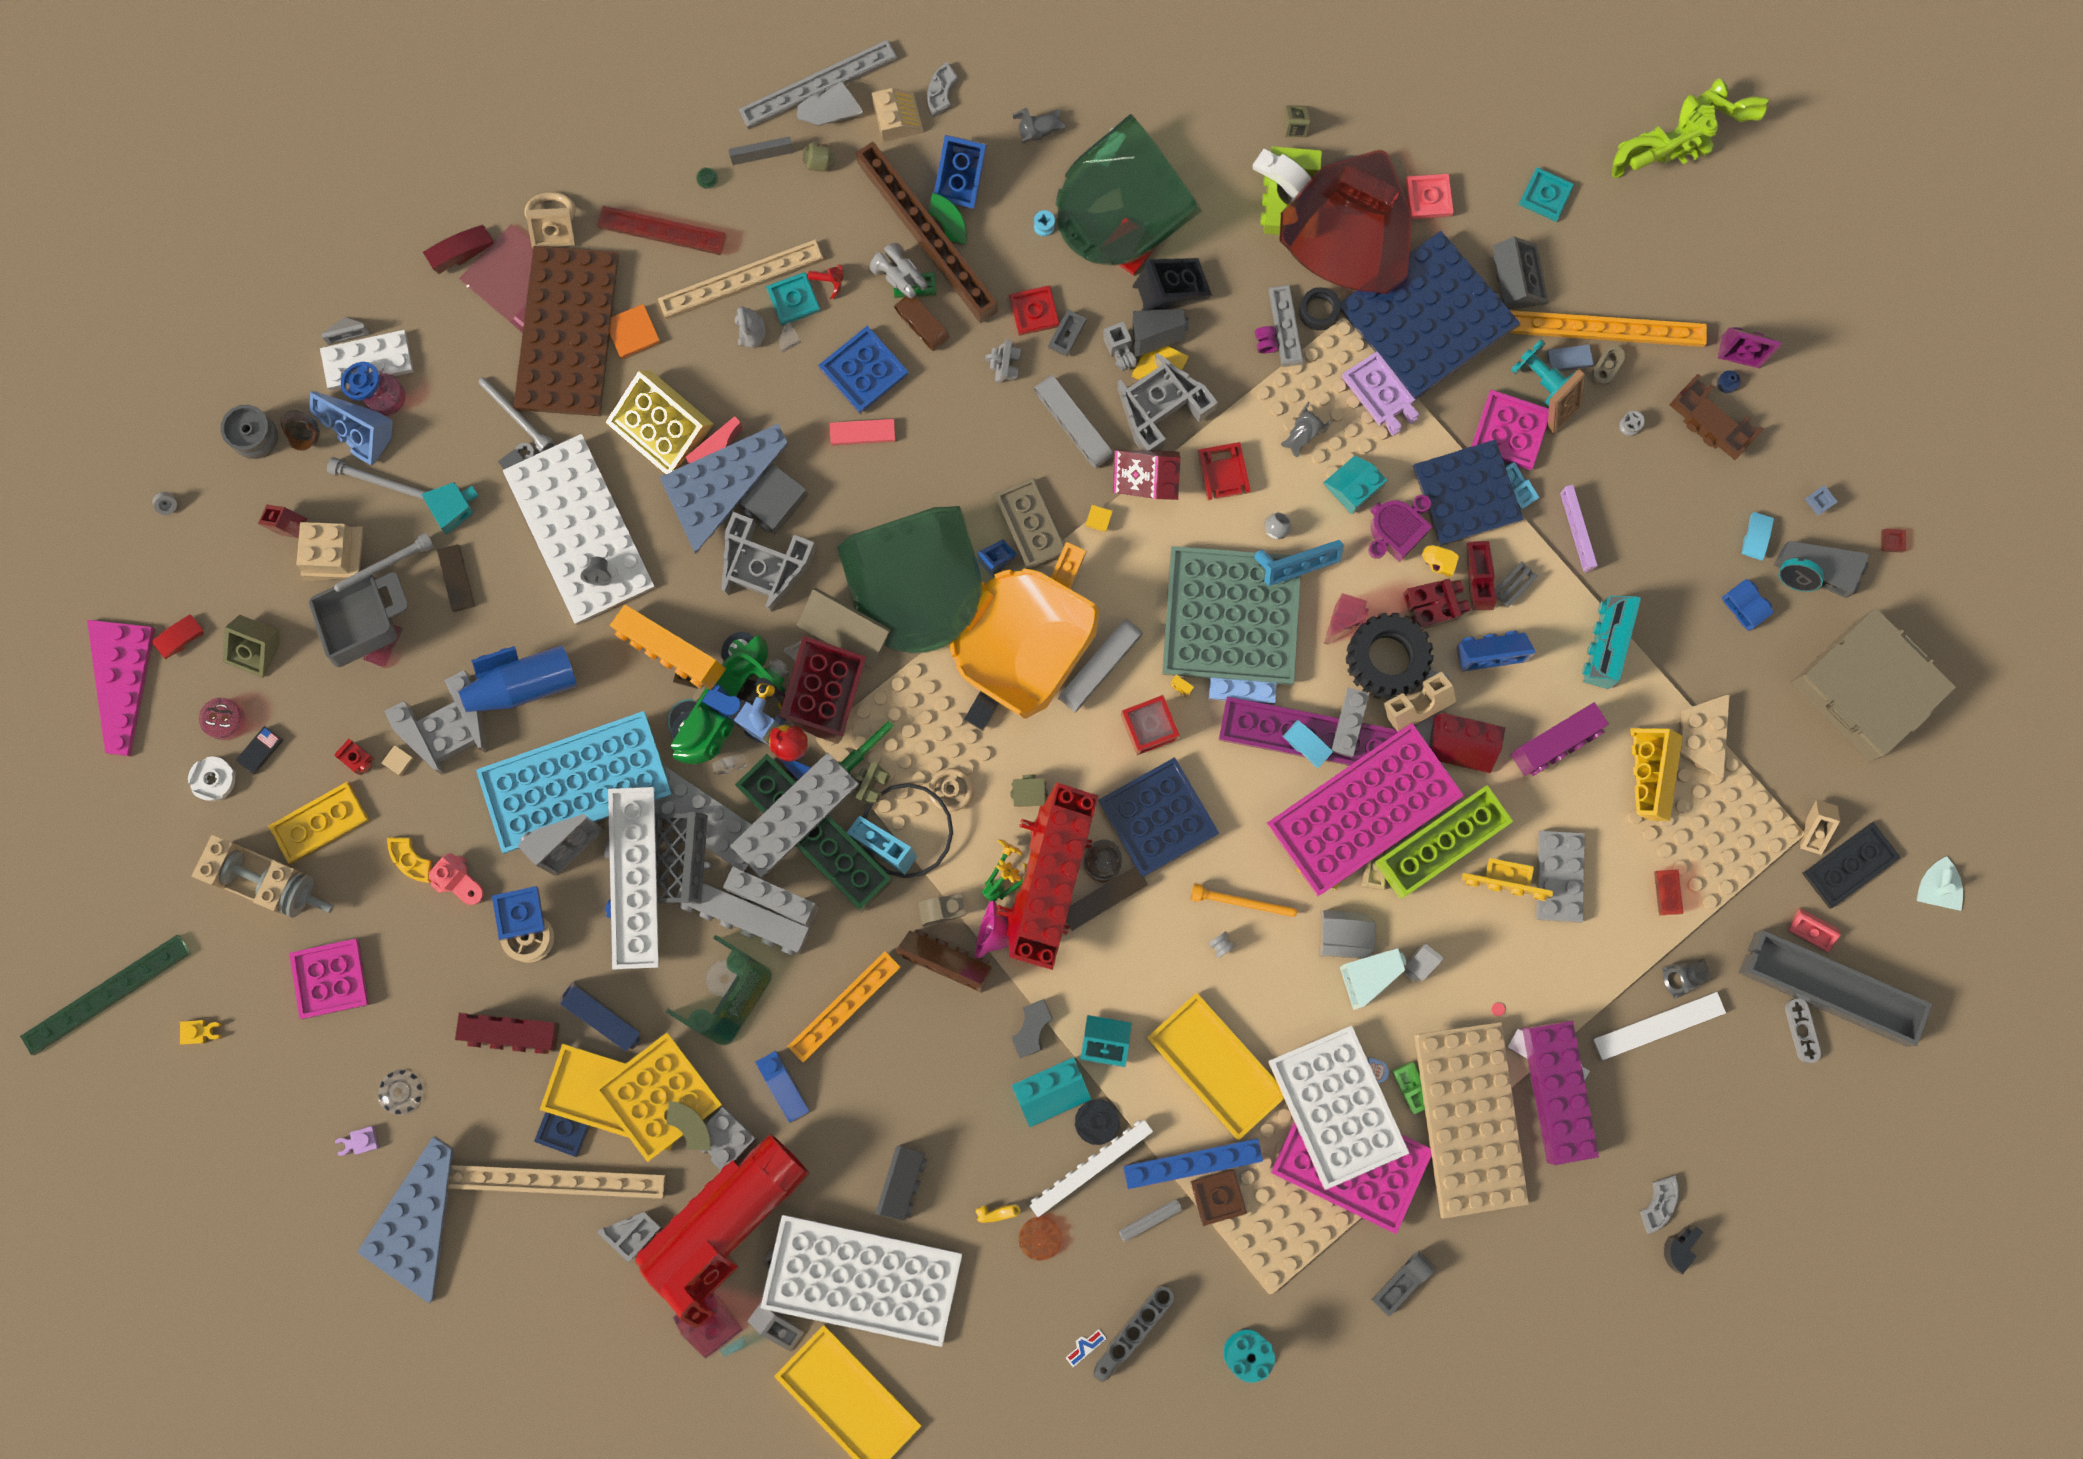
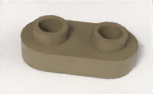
[1592,345,1625,386]

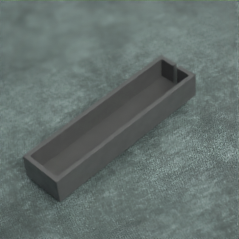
[1739,930,1932,1047]

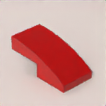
[152,614,204,660]

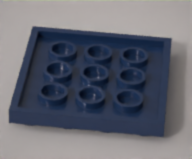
[1413,439,1524,547]
[1098,757,1220,877]

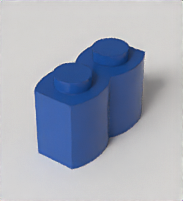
[1721,579,1774,631]

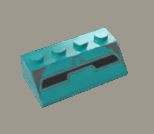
[1582,596,1641,689]

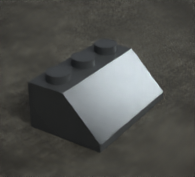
[1493,236,1548,309]
[875,1145,927,1221]

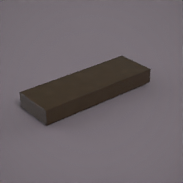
[437,544,475,612]

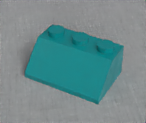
[1011,1057,1091,1127]

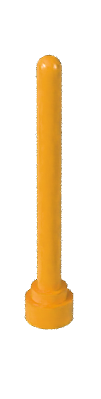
[1191,883,1297,917]

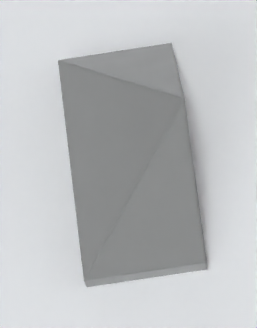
[321,317,370,345]

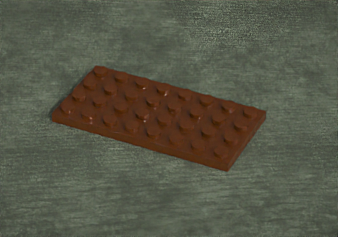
[513,246,619,416]

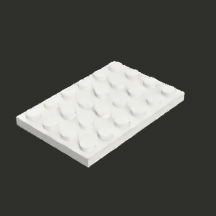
[1268,1026,1409,1190]

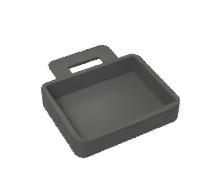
[309,572,408,667]

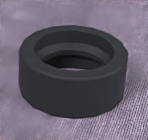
[1299,287,1341,331]

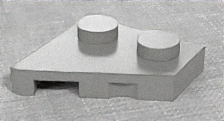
[597,1212,662,1263]

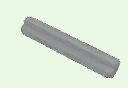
[1119,1200,1182,1241]

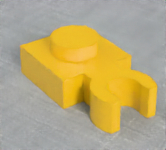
[180,1020,222,1045]

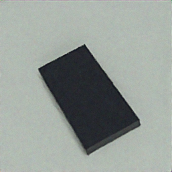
[1802,822,1901,909]

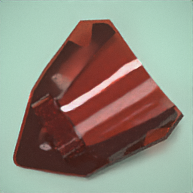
[1279,150,1412,295]

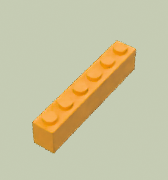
[609,605,726,691]

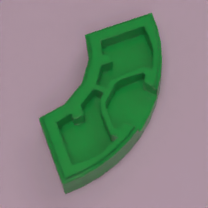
[929,193,967,244]

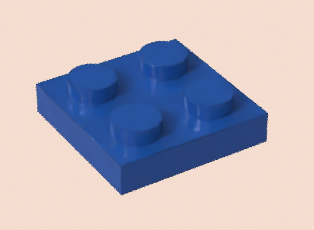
[492,886,546,941]

